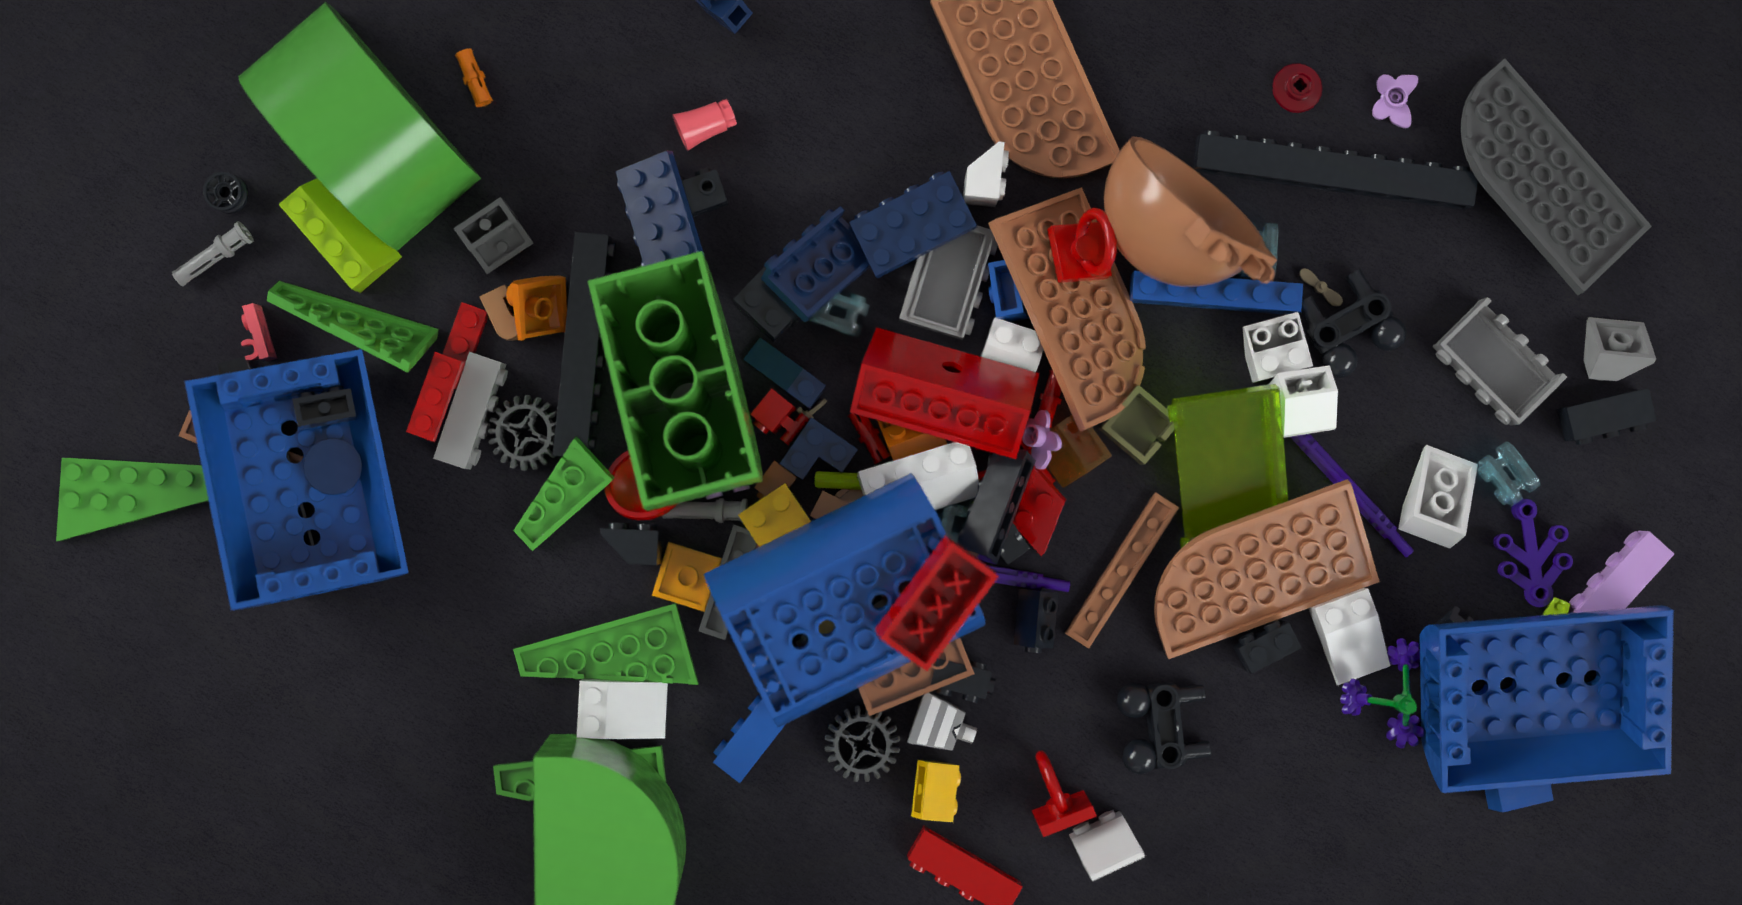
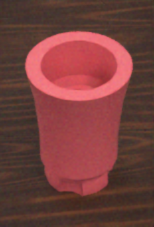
[672,99,737,151]

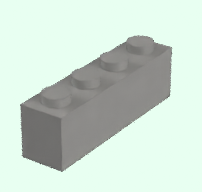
[433,352,508,470]

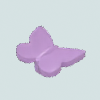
[1372,74,1418,129]
[1022,410,1062,470]

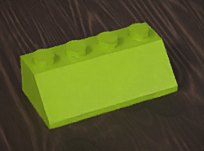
[279,178,402,293]

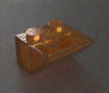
[1047,414,1112,488]

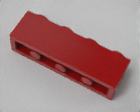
[907,826,1023,905]

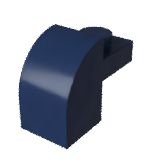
[695,0,753,34]

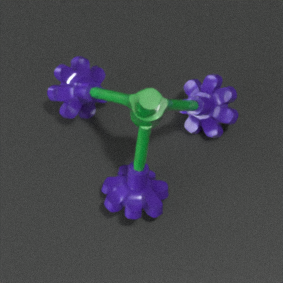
[1341,638,1424,748]

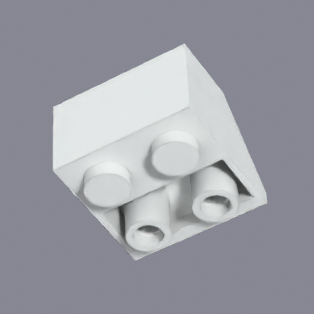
[963,142,1009,207]
[1243,312,1313,383]
[1267,365,1338,438]

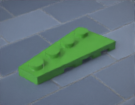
[513,436,615,551]

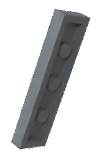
[699,525,757,640]

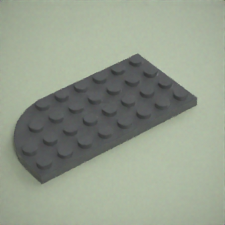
[1461,59,1652,295]

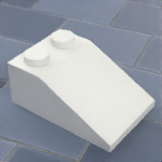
[981,318,1044,372]
[1398,445,1478,548]
[1308,588,1390,685]
[577,679,668,739]
[1069,810,1145,881]

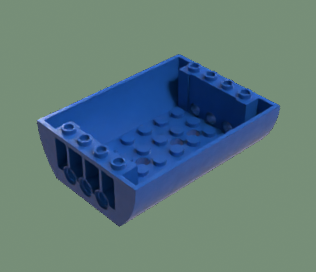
[185,349,408,610]
[704,473,985,727]
[1420,605,1673,793]

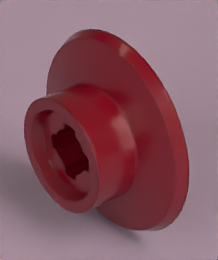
[1273,63,1322,113]

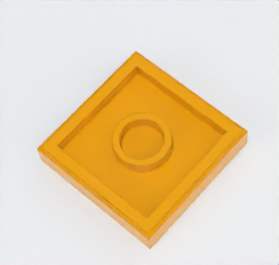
[652,542,722,612]

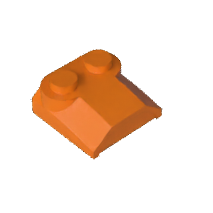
[506,276,567,341]

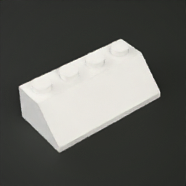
[857,442,979,510]

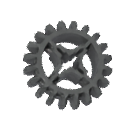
[488,395,557,471]
[825,705,900,782]

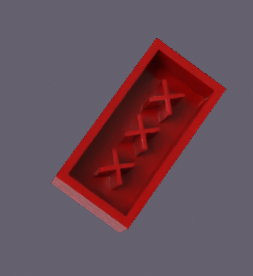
[875,535,999,672]

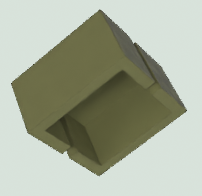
[1098,385,1181,465]

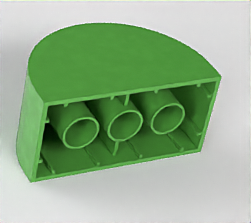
[238,2,481,251]
[588,251,763,511]
[534,734,686,905]

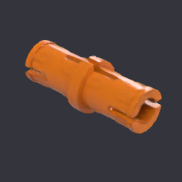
[455,48,493,107]

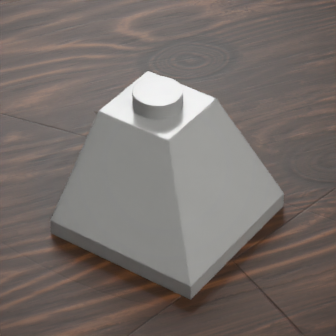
[1584,317,1656,381]

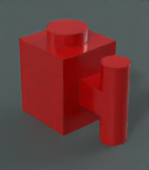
[750,388,810,445]

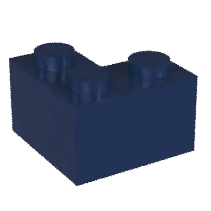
[780,417,858,480]

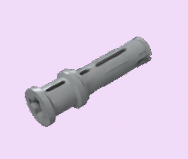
[172,221,254,286]
[662,498,748,523]

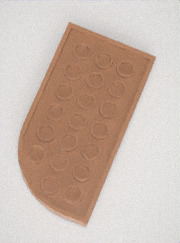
[930,0,1120,178]
[1154,479,1379,659]

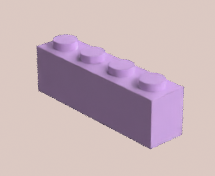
[1568,531,1674,613]

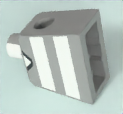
[907,692,977,750]

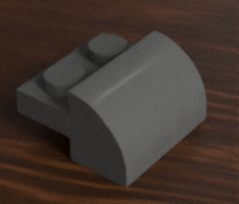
[453,197,534,274]

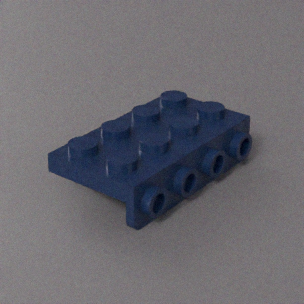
[616,151,705,267]
[849,171,978,278]
[761,206,871,322]

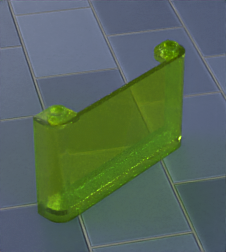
[1168,384,1288,548]

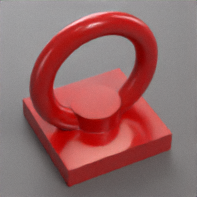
[1047,208,1117,283]
[1032,750,1096,837]

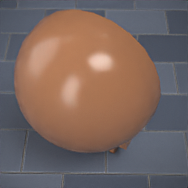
[1104,137,1277,287]

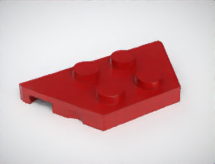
[977,466,1066,556]

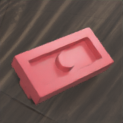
[241,303,277,361]

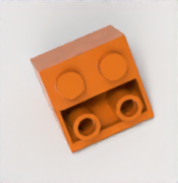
[877,420,947,461]

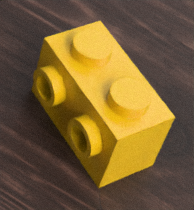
[911,760,961,822]

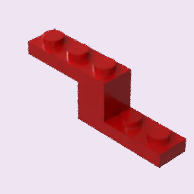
[406,302,488,442]

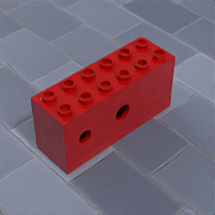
[850,327,1039,459]

